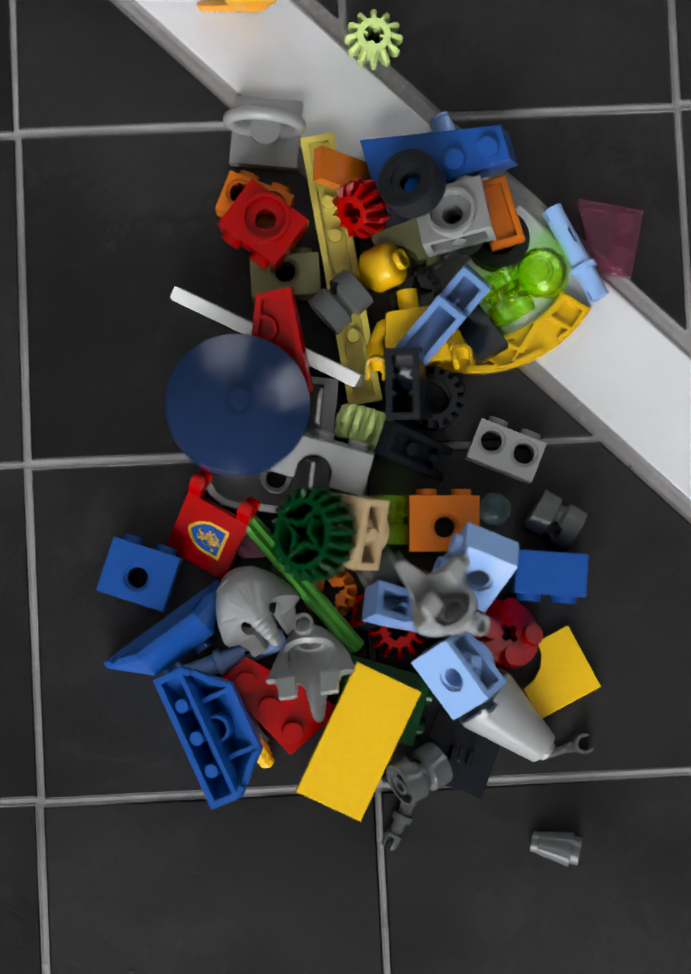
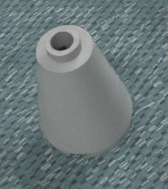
[458,668,555,762]

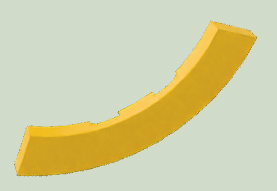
[426,291,591,375]

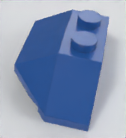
[103,579,220,676]
[153,666,263,810]

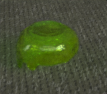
[516,247,570,299]

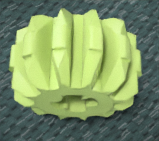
[345,8,403,71]
[334,403,393,450]

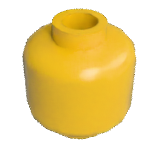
[356,242,410,293]

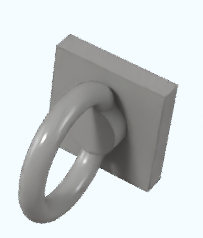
[223,96,306,171]

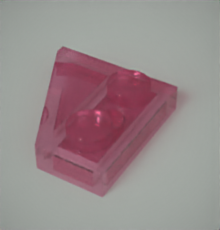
[576,199,644,279]

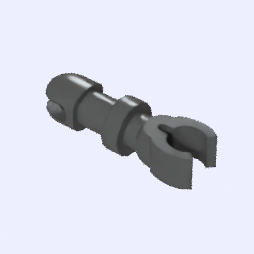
[382,801,419,851]

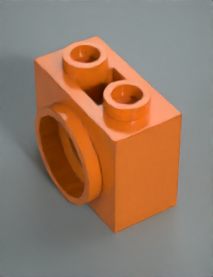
[408,489,480,552]

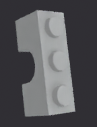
[269,429,374,496]

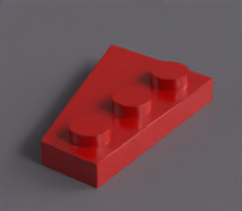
[251,287,314,392]
[220,655,336,755]

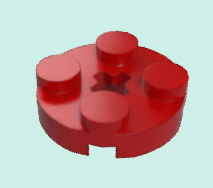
[475,598,543,670]

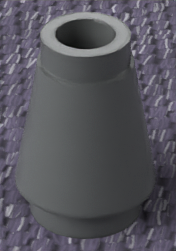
[530,831,583,867]

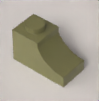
[370,218,449,268]

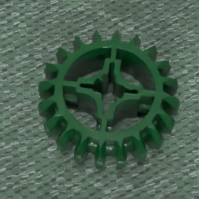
[269,486,358,582]

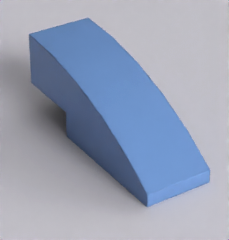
[394,264,493,367]
[362,580,475,637]

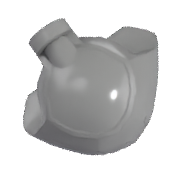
[395,555,490,637]
[215,566,300,658]
[266,613,355,723]

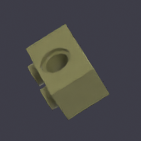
[250,247,321,303]

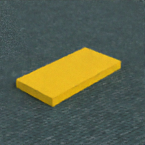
[296,661,421,822]

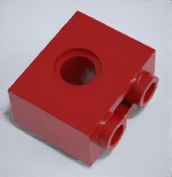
[218,178,309,271]

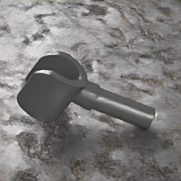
[546,733,594,759]

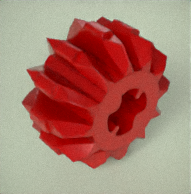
[332,178,392,239]
[368,625,425,659]

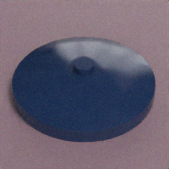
[165,334,310,477]

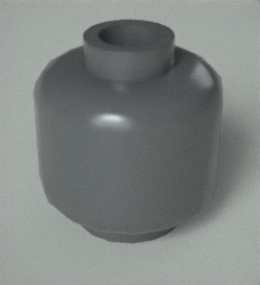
[355,545,406,590]

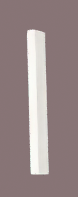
[170,286,365,388]

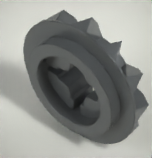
[389,265,443,311]

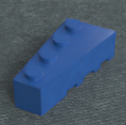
[360,125,518,211]

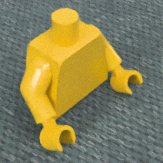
[365,288,474,380]

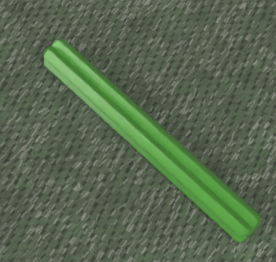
[246,515,364,654]

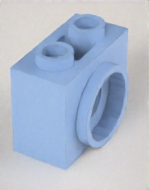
[432,522,519,612]
[411,631,507,720]

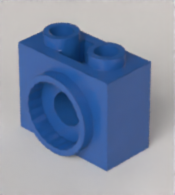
[96,533,184,612]

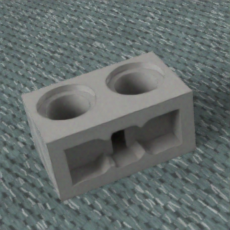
[465,416,547,484]

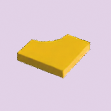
[522,625,601,719]

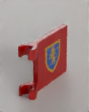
[166,469,261,580]

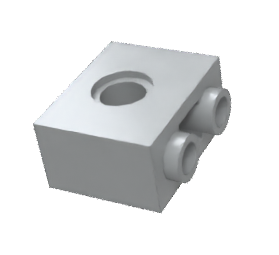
[417,175,496,257]

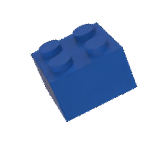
[508,550,589,604]

